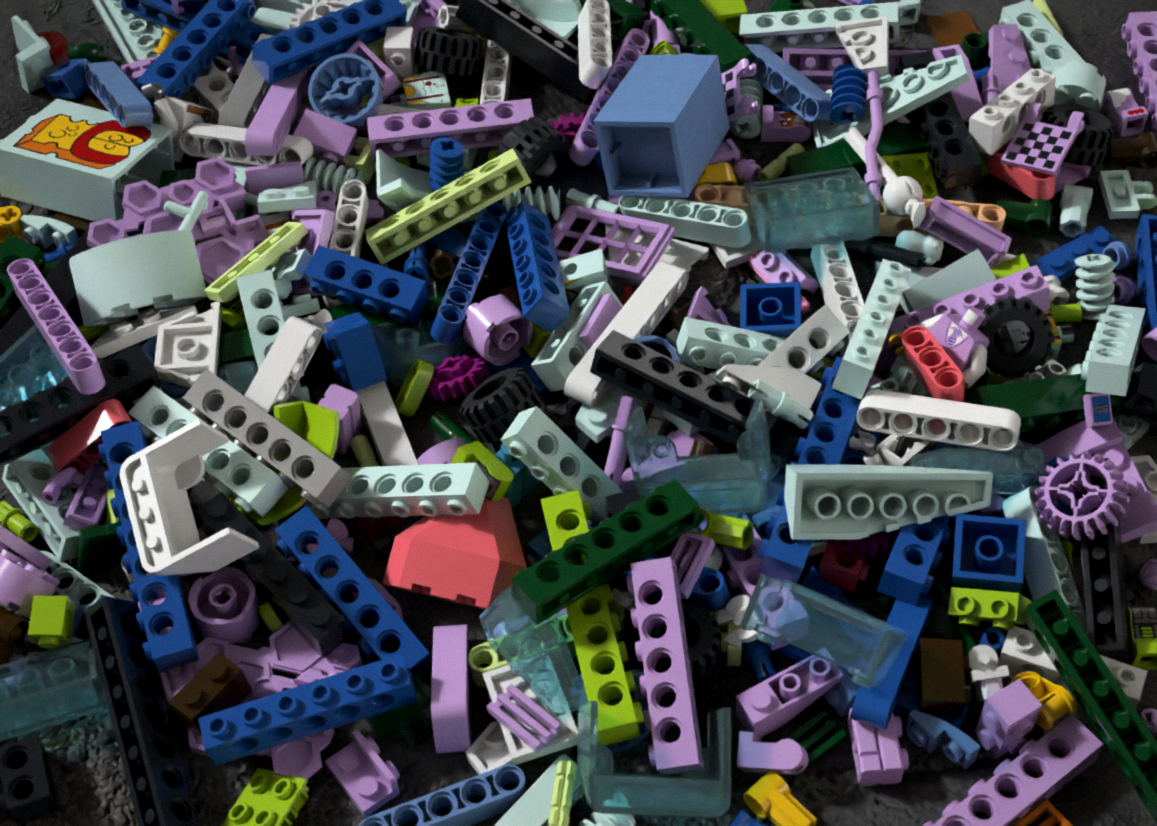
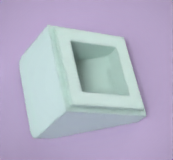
[898,0,921,26]

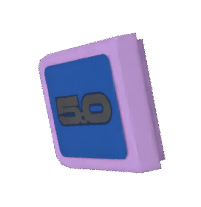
[1083,393,1113,427]

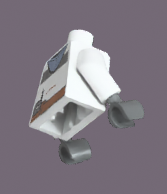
[141,83,215,162]
[849,414,934,467]

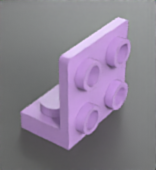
[245,161,305,222]

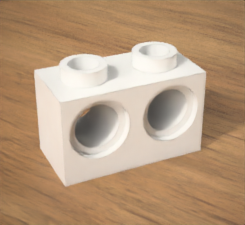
[383,27,418,88]

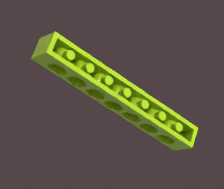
[541,490,644,747]

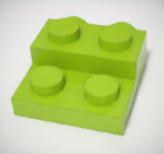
[948,587,1033,630]

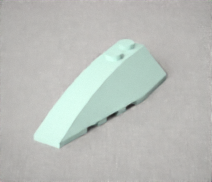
[784,464,993,540]

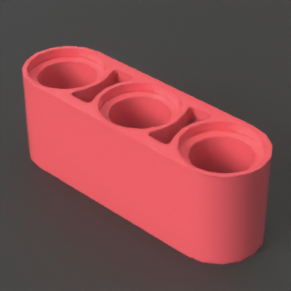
[987,141,1056,200]
[901,326,965,402]
[47,399,132,474]

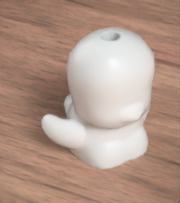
[895,230,944,266]

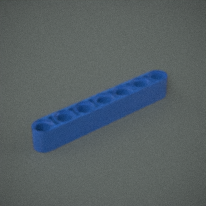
[431,202,507,344]

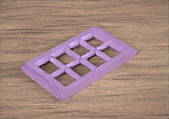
[551,205,676,281]

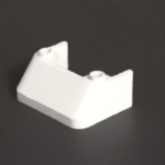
[120,419,259,576]

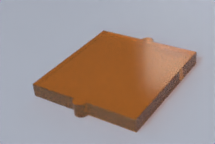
[925,10,980,47]

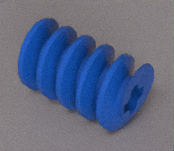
[830,64,868,125]
[429,138,465,192]

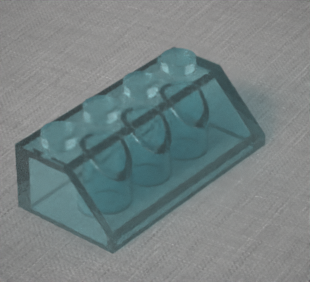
[0,638,108,742]

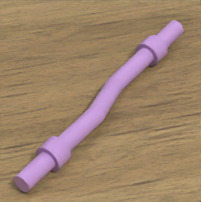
[864,71,884,207]

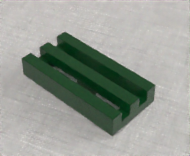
[785,710,847,779]

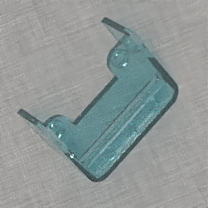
[623,399,770,514]
[739,574,909,689]
[577,701,731,818]

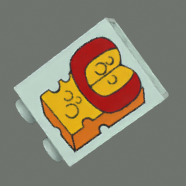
[0,99,175,222]

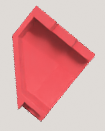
[382,497,527,617]

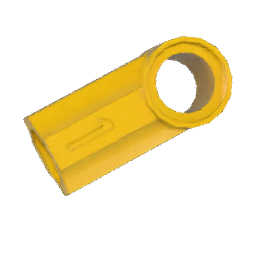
[743,771,817,826]

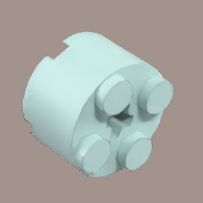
[1051,61,1106,112]

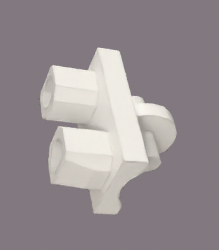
[964,645,1009,703]

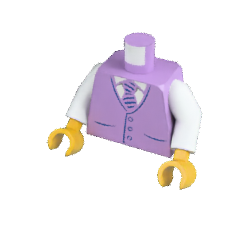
[888,306,989,389]

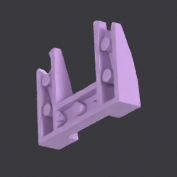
[1032,416,1157,543]

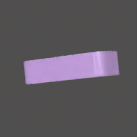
[431,624,472,754]

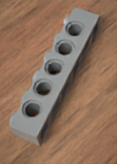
[183,368,352,508]

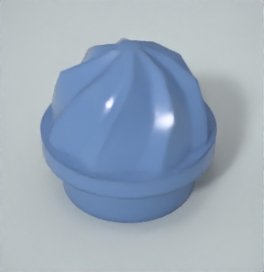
[1102,241,1133,270]

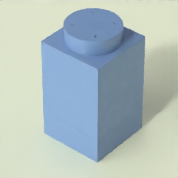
[593,53,730,198]

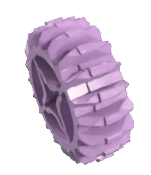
[1035,450,1129,541]

